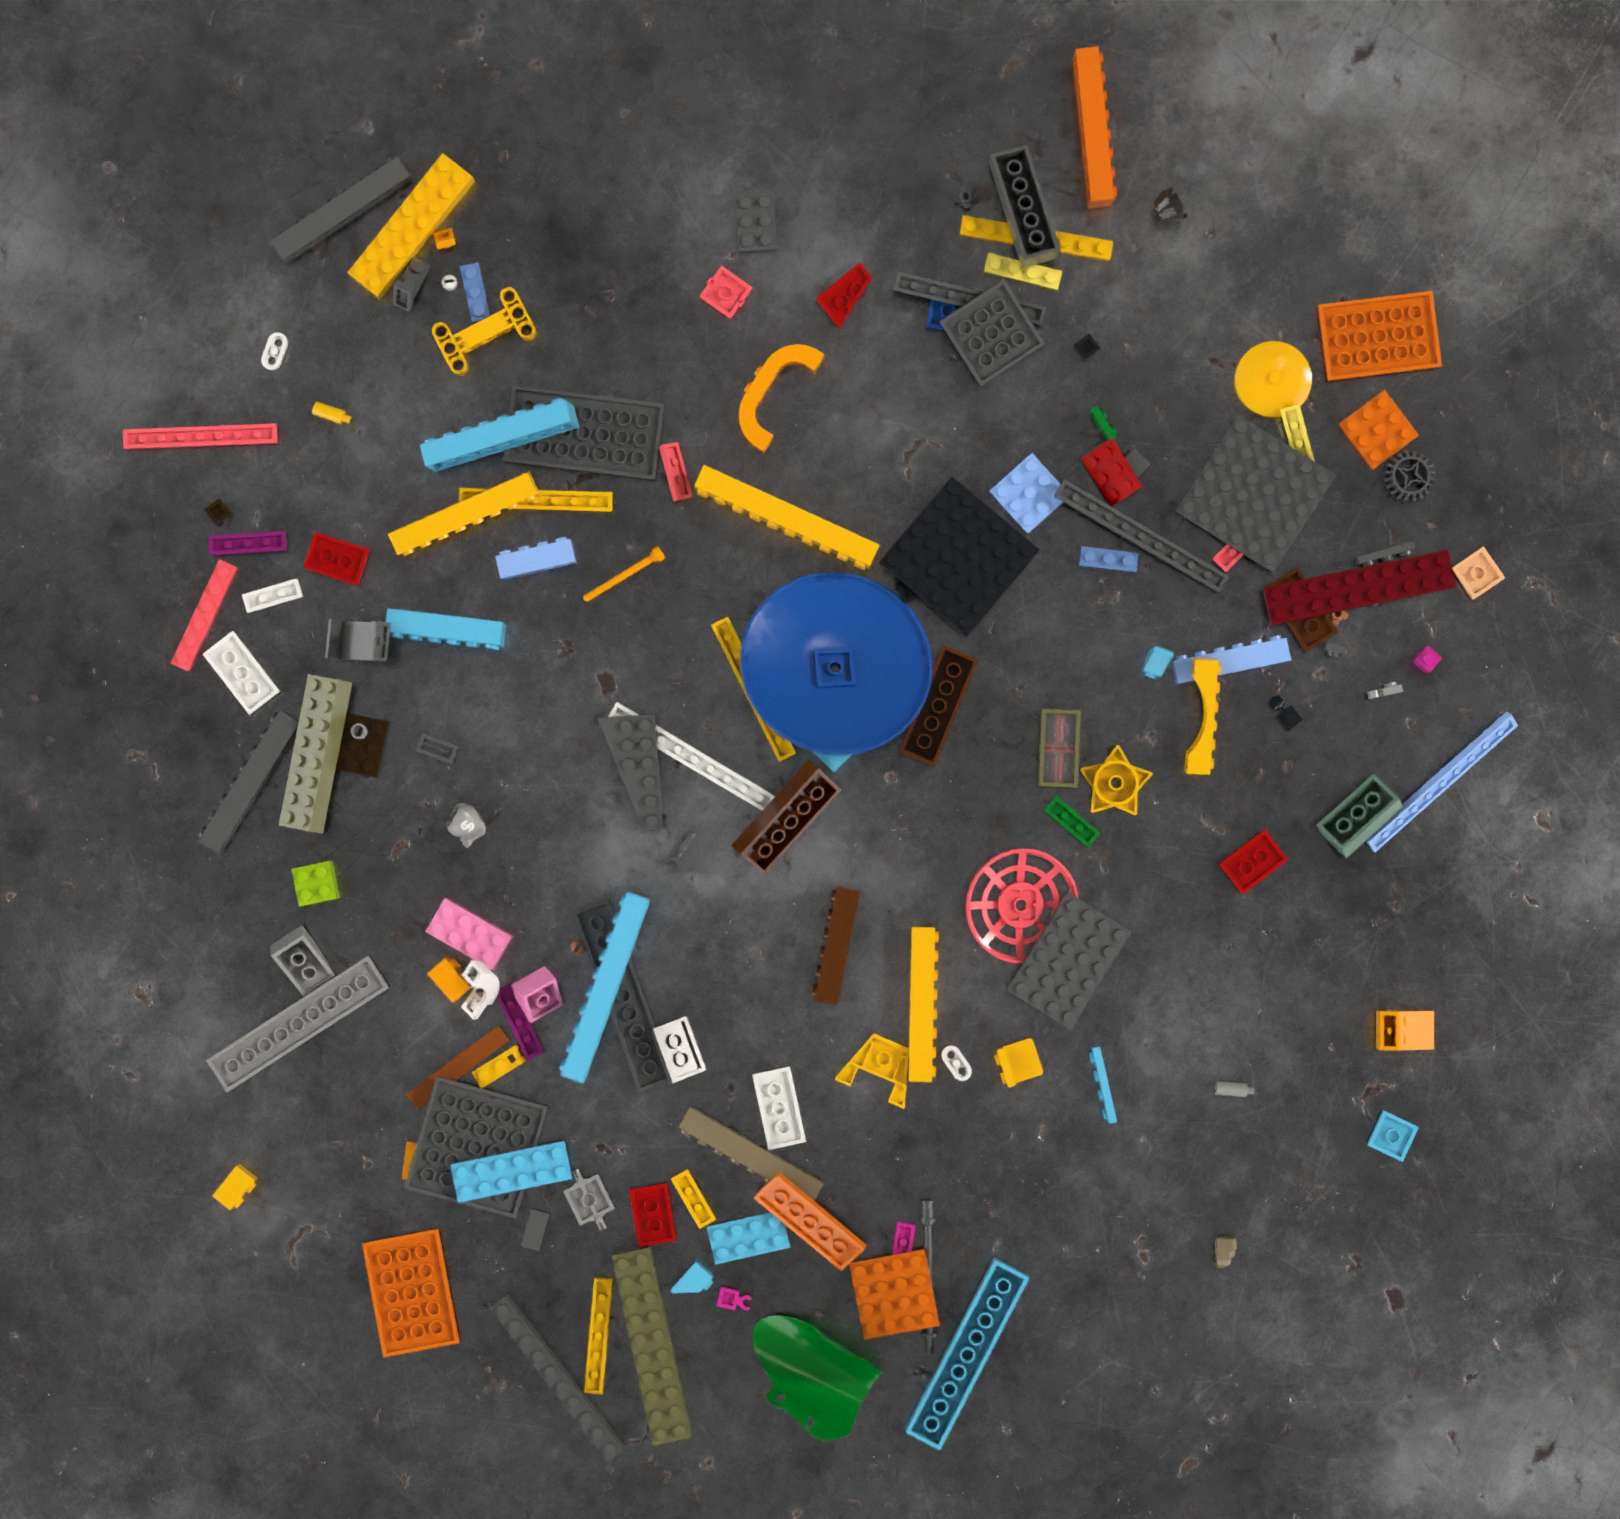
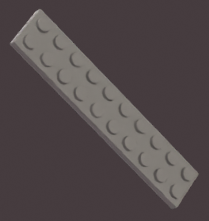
[206,956,390,1092]

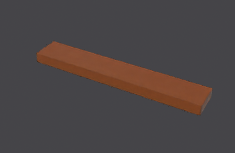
[406,1025,510,1109]

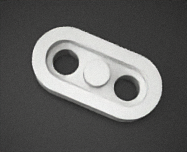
[261,332,288,371]
[941,1045,972,1081]

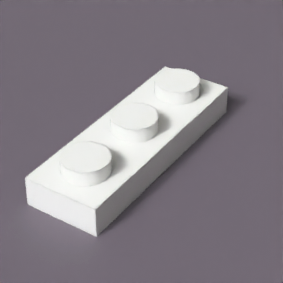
[242,578,303,613]

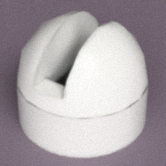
[442,275,457,291]

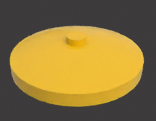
[1234,341,1312,418]

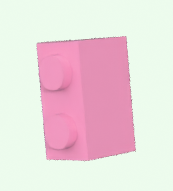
[511,966,563,1023]

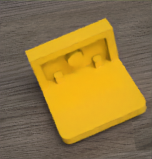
[994,1038,1043,1087]

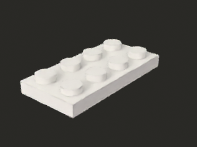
[203,631,281,715]
[752,1066,806,1150]

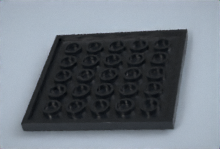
[878,476,1040,637]

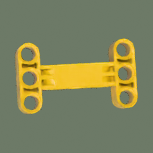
[432,287,536,376]

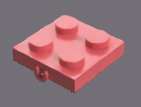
[699,265,753,320]

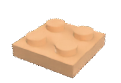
[1452,546,1505,600]

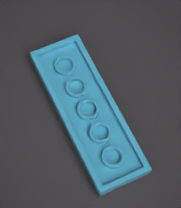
[451,1140,572,1203]

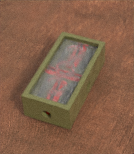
[1038,709,1081,788]

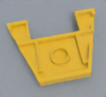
[834,1033,909,1109]

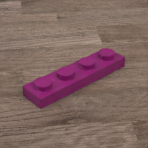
[208,531,287,556]
[497,983,545,1061]

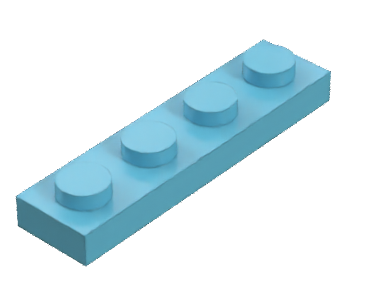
[1089,1045,1117,1124]

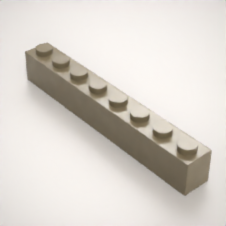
[678,1106,824,1200]

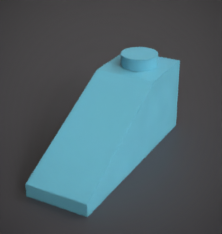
[1142,646,1174,680]

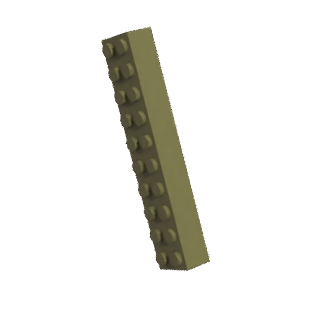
[612,1245,692,1446]

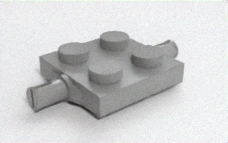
[563,1168,615,1231]

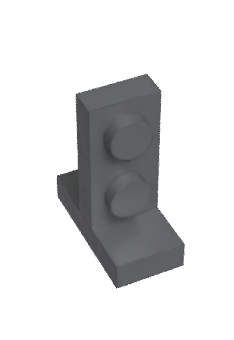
[393,258,431,312]

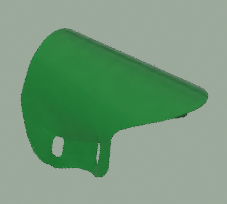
[753,1315,885,1441]

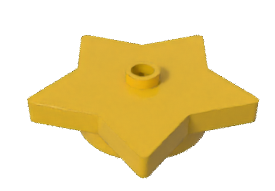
[1080,745,1153,815]

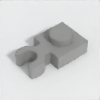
[1367,682,1403,699]

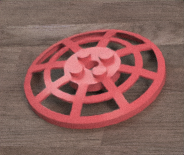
[965,848,1079,964]

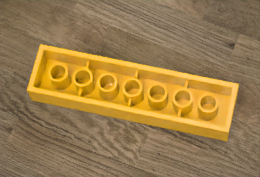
[347,153,475,300]

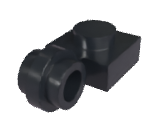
[1269,695,1303,732]

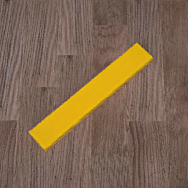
[583,1276,614,1395]

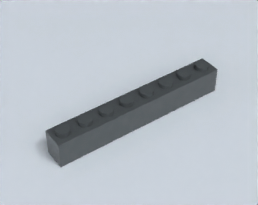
[270,157,412,264]
[198,710,299,853]

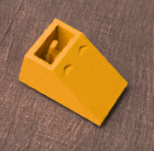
[1376,1010,1434,1050]

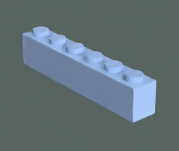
[1171,635,1291,684]

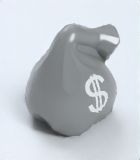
[447,803,486,848]

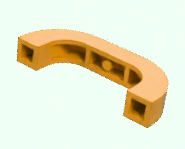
[739,344,825,454]

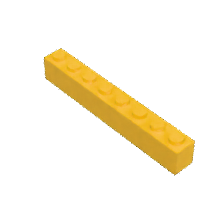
[388,471,539,556]
[908,927,939,1082]

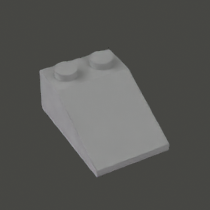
[270,925,336,997]

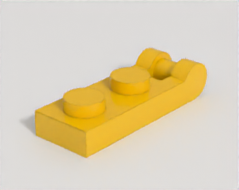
[471,1044,527,1088]

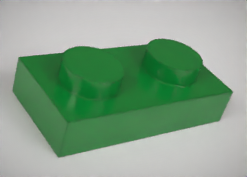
[1089,406,1118,441]

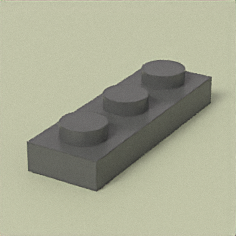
[1355,541,1415,567]

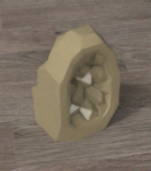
[1215,1237,1236,1268]

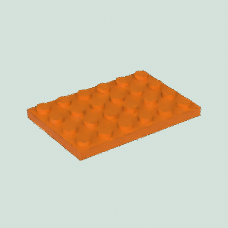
[1317,291,1442,381]
[362,1228,460,1358]

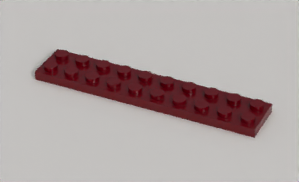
[1262,550,1457,626]

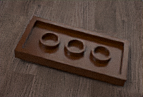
[1266,567,1338,653]

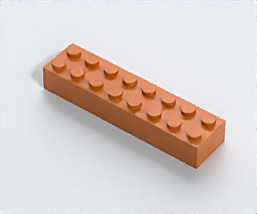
[1073,46,1117,209]

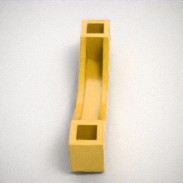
[1184,657,1221,775]

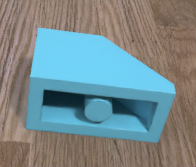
[670,1260,714,1293]

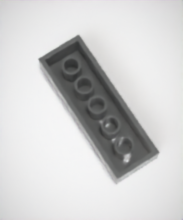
[989,145,1061,268]

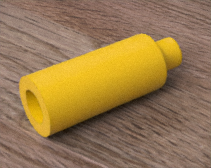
[312,401,351,424]

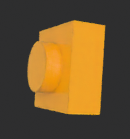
[433,228,456,250]

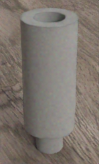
[1215,1081,1254,1097]

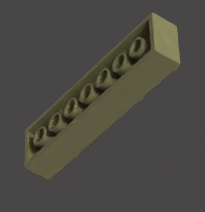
[279,674,352,834]

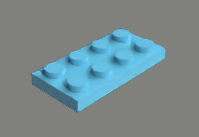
[707,1212,790,1265]

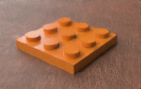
[1338,390,1419,470]

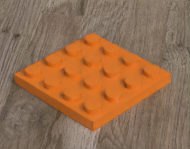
[849,1249,940,1340]

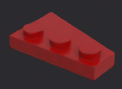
[815,263,872,329]

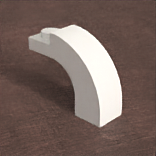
[462,960,499,1019]

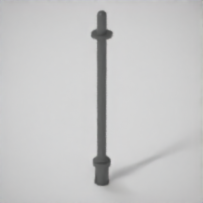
[920,1200,938,1355]

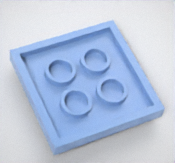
[989,453,1063,534]

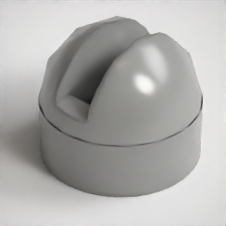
[351,723,368,739]

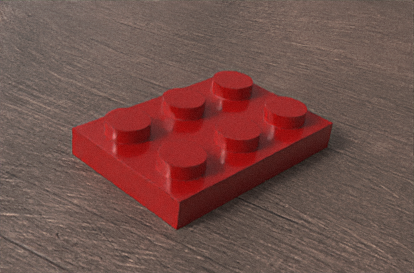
[1081,438,1142,507]
[303,532,370,586]
[1219,829,1288,895]
[629,1183,677,1247]

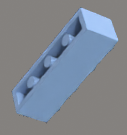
[495,537,577,580]

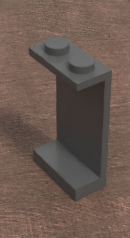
[325,619,390,662]

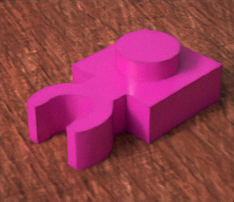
[717,1286,752,1310]

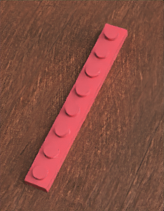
[123,423,278,450]

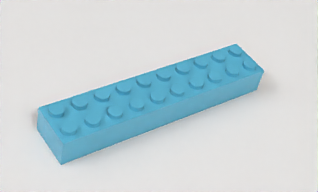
[559,891,651,1083]
[905,1257,1029,1450]

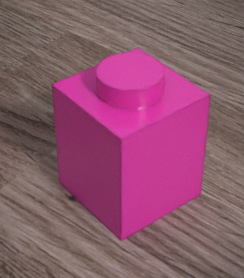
[1411,646,1442,674]

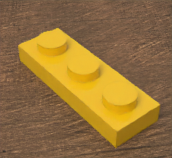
[671,1169,716,1229]

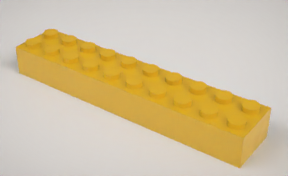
[694,465,879,570]

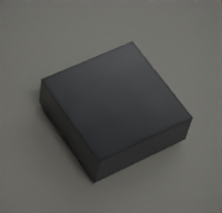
[1074,334,1101,361]

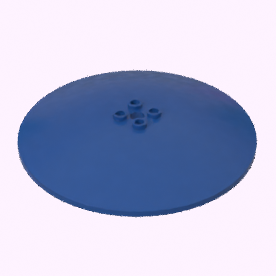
[740,572,933,755]

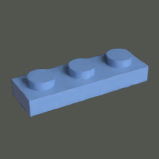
[460,262,491,323]
[1079,546,1139,573]

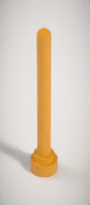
[583,546,666,602]

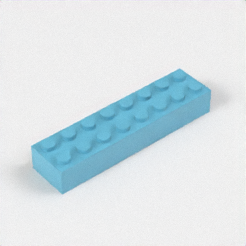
[420,398,579,472]

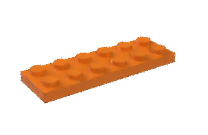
[754,1172,866,1271]

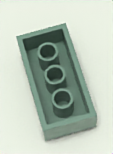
[1316,774,1403,858]

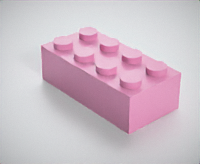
[425,898,513,970]

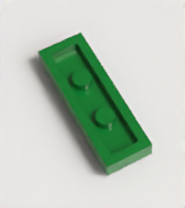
[1044,796,1100,848]

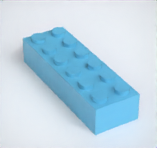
[386,608,506,650]

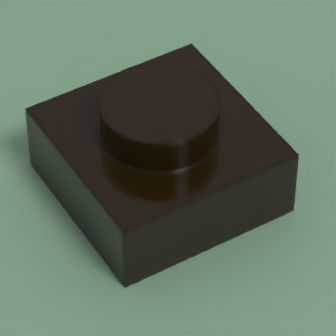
[204,498,232,526]

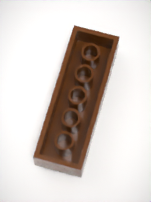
[899,645,979,767]
[731,760,841,875]
[811,886,860,1006]

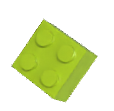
[291,861,340,907]

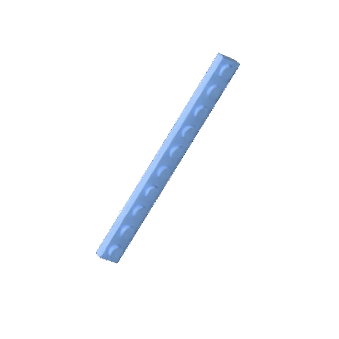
[1366,711,1518,852]

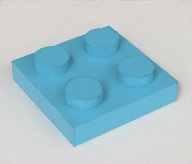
[1367,1110,1419,1162]

